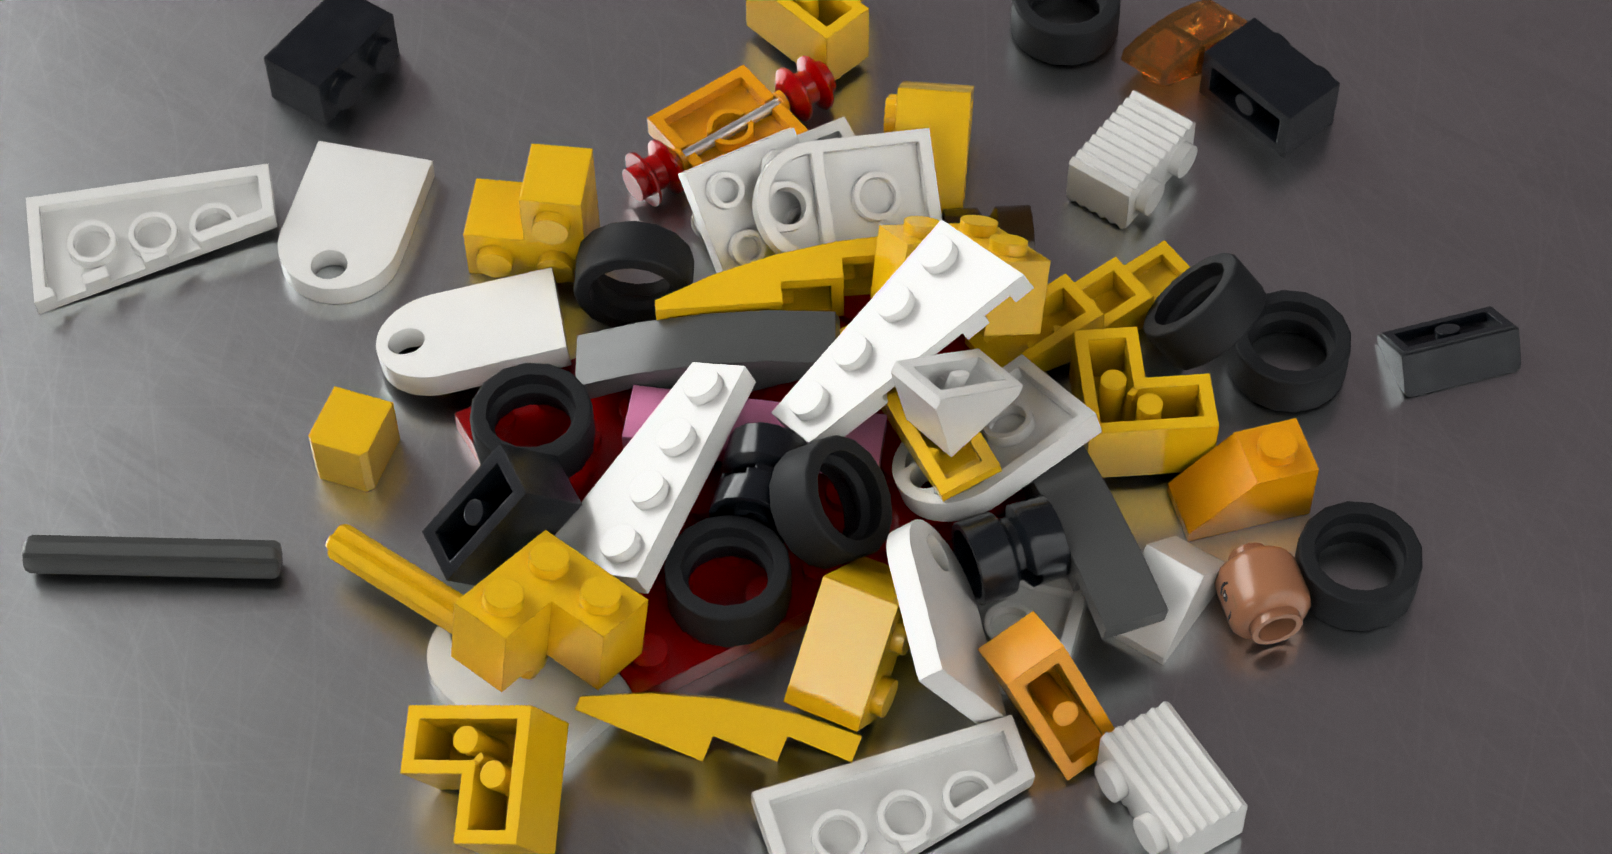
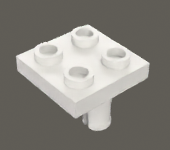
[678,128,801,273]

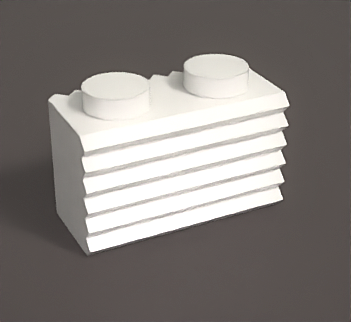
[1066,90,1198,229]
[1094,701,1248,854]

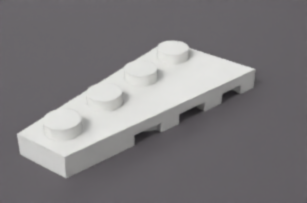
[26,164,278,314]
[771,219,1034,444]
[555,362,756,594]
[751,715,1035,854]

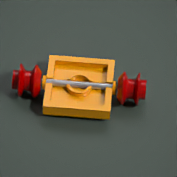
[622,55,836,207]

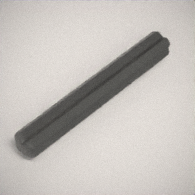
[22,535,283,579]

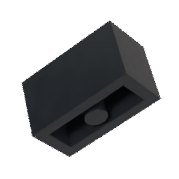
[263,0,400,126]
[1199,17,1340,158]
[422,444,582,586]

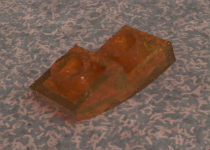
[1121,0,1248,86]

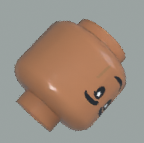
[1215,542,1311,645]

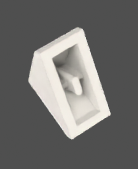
[891,348,1024,457]
[1114,535,1225,665]

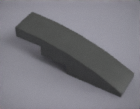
[575,310,840,399]
[1022,446,1168,640]

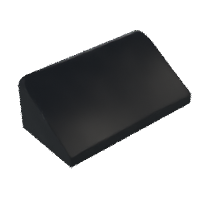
[1377,306,1521,397]

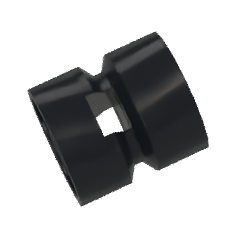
[709,422,807,542]
[951,494,1071,605]

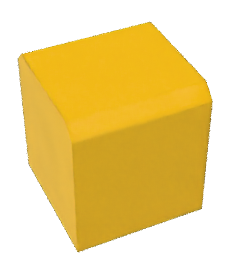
[308,386,400,492]

